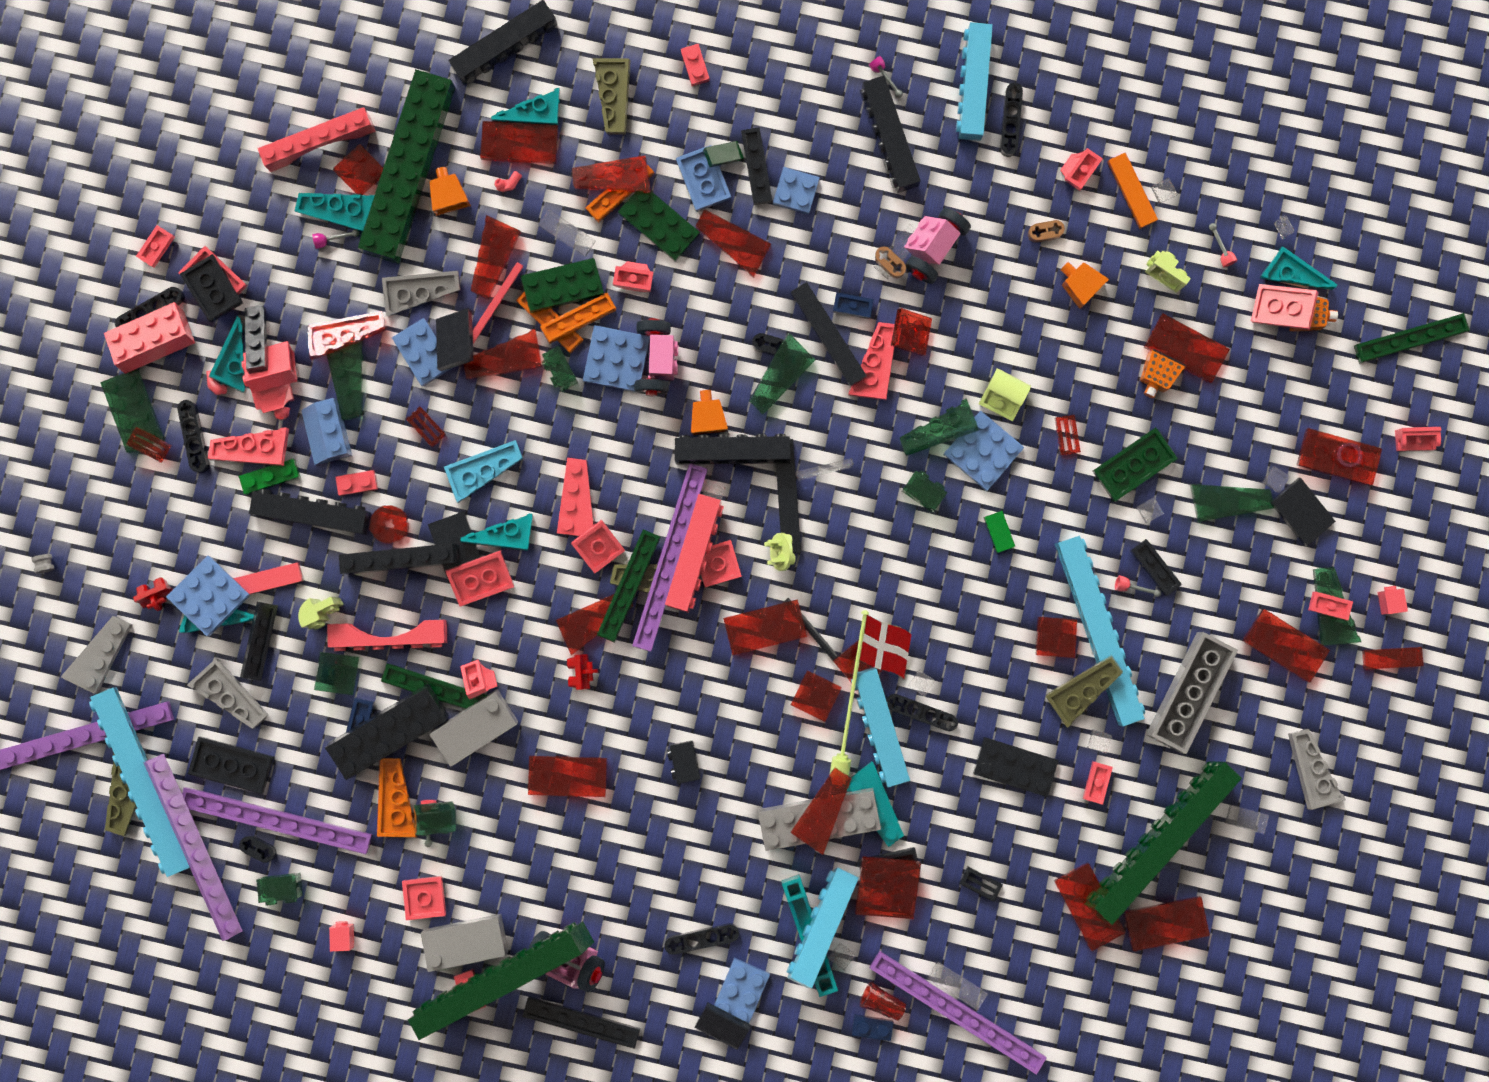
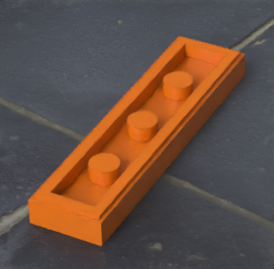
[1107,152,1158,229]
[585,158,654,223]
[516,292,584,354]
[540,293,616,344]

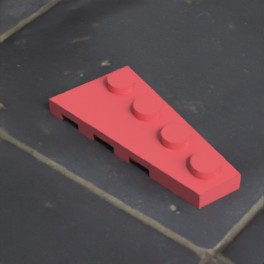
[848,322,898,400]
[557,458,594,536]

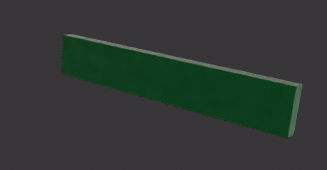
[1354,313,1470,364]
[597,529,661,643]
[381,663,487,709]

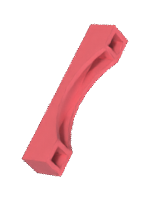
[257,107,376,172]
[327,620,448,651]

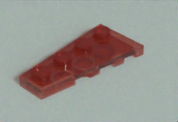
[572,155,651,193]
[696,209,771,278]
[471,215,521,300]
[307,311,386,360]
[464,329,542,380]
[556,594,634,655]

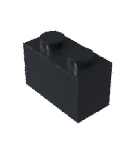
[667,740,701,784]

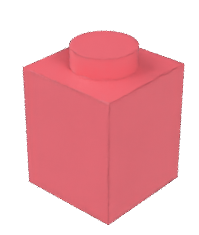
[1377,586,1408,615]
[329,921,354,952]

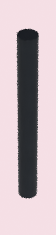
[783,597,838,661]

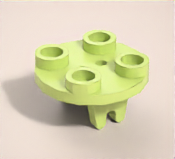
[764,533,795,571]

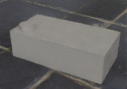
[429,689,518,767]
[421,914,508,972]

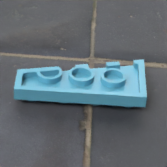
[444,440,523,503]

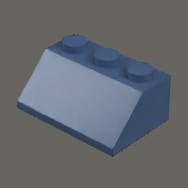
[301,398,352,465]

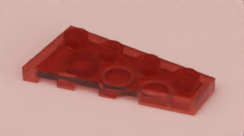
[790,767,851,855]

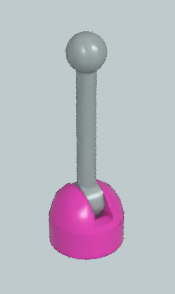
[868,56,903,98]
[312,229,359,249]

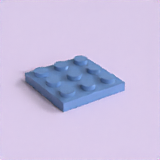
[583,325,650,392]
[943,411,1024,491]
[166,555,250,637]

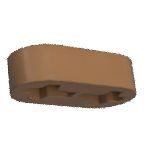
[1028,220,1065,242]
[875,246,906,279]

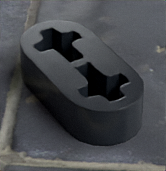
[752,333,787,357]
[239,835,276,863]

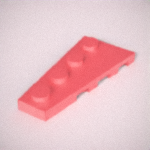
[208,427,289,466]

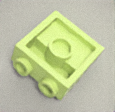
[1145,251,1191,293]

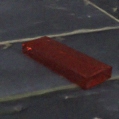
[1362,647,1424,669]

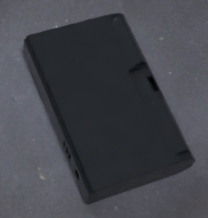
[694,1002,751,1050]

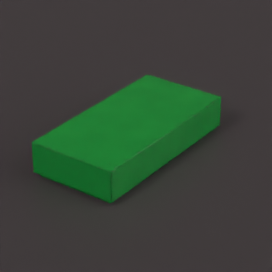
[983,511,1016,553]

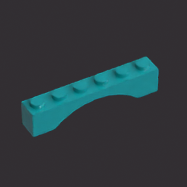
[781,874,838,997]

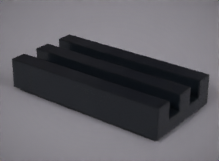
[959,866,1003,902]

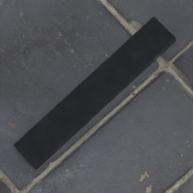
[791,282,867,387]
[776,439,801,554]
[522,996,641,1049]

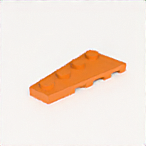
[377,758,417,837]

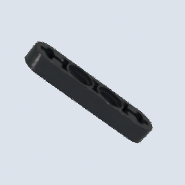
[1000,83,1023,157]
[115,287,185,327]
[177,400,209,473]
[886,694,958,731]
[665,923,739,955]

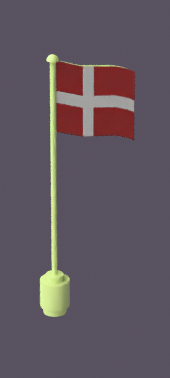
[829,610,912,784]

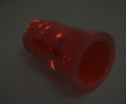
[860,982,906,1021]

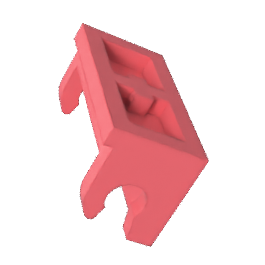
[1395,427,1441,451]

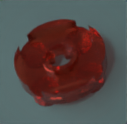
[369,505,409,544]

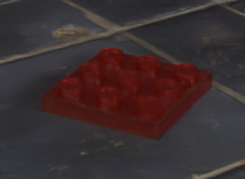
[855,856,921,919]

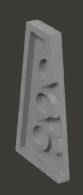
[382,271,461,316]
[61,616,133,694]
[187,659,269,729]
[1288,729,1346,810]

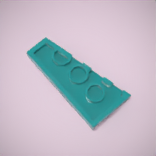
[294,193,374,231]
[842,761,904,847]

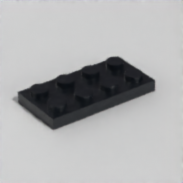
[973,737,1059,797]

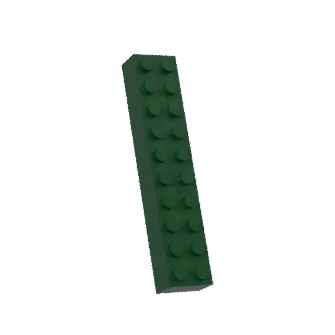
[358,69,456,264]
[1085,761,1242,925]
[407,921,594,1040]

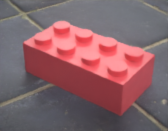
[104,302,195,374]

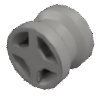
[31,554,55,574]

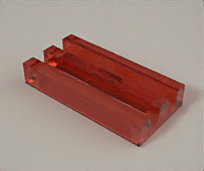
[406,406,446,447]
[1054,414,1081,455]
[126,427,172,463]

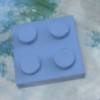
[773,167,820,215]

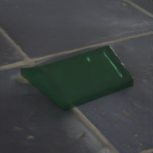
[314,652,359,695]

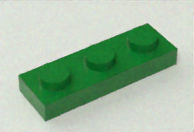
[238,459,301,495]

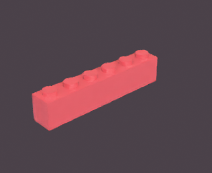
[665,494,724,613]

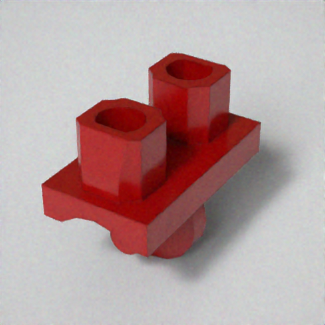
[133,577,173,611]
[567,654,599,690]

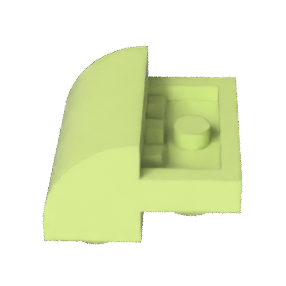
[979,368,1031,421]
[298,597,344,630]

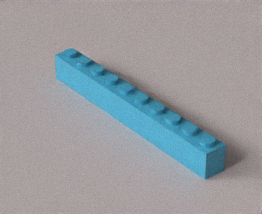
[1055,535,1145,726]
[89,687,190,877]

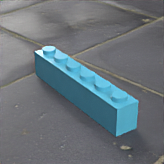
[956,22,993,141]
[851,668,910,787]
[787,868,858,988]

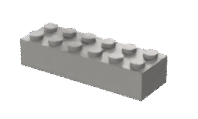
[1146,632,1238,754]
[758,788,881,851]

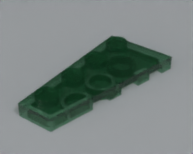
[749,333,815,415]
[325,338,363,421]
[900,398,979,456]
[1190,484,1274,522]
[1313,567,1362,645]

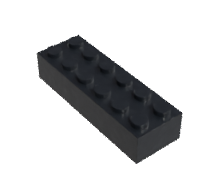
[325,683,449,780]

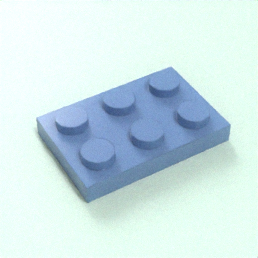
[676,145,731,212]
[392,318,454,387]
[714,957,770,1023]

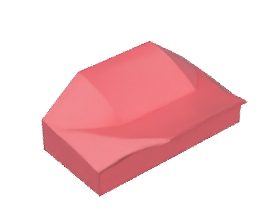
[1060,148,1103,191]
[613,261,654,292]
[251,383,294,413]
[460,660,497,699]

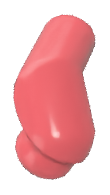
[494,171,522,192]
[206,370,227,395]

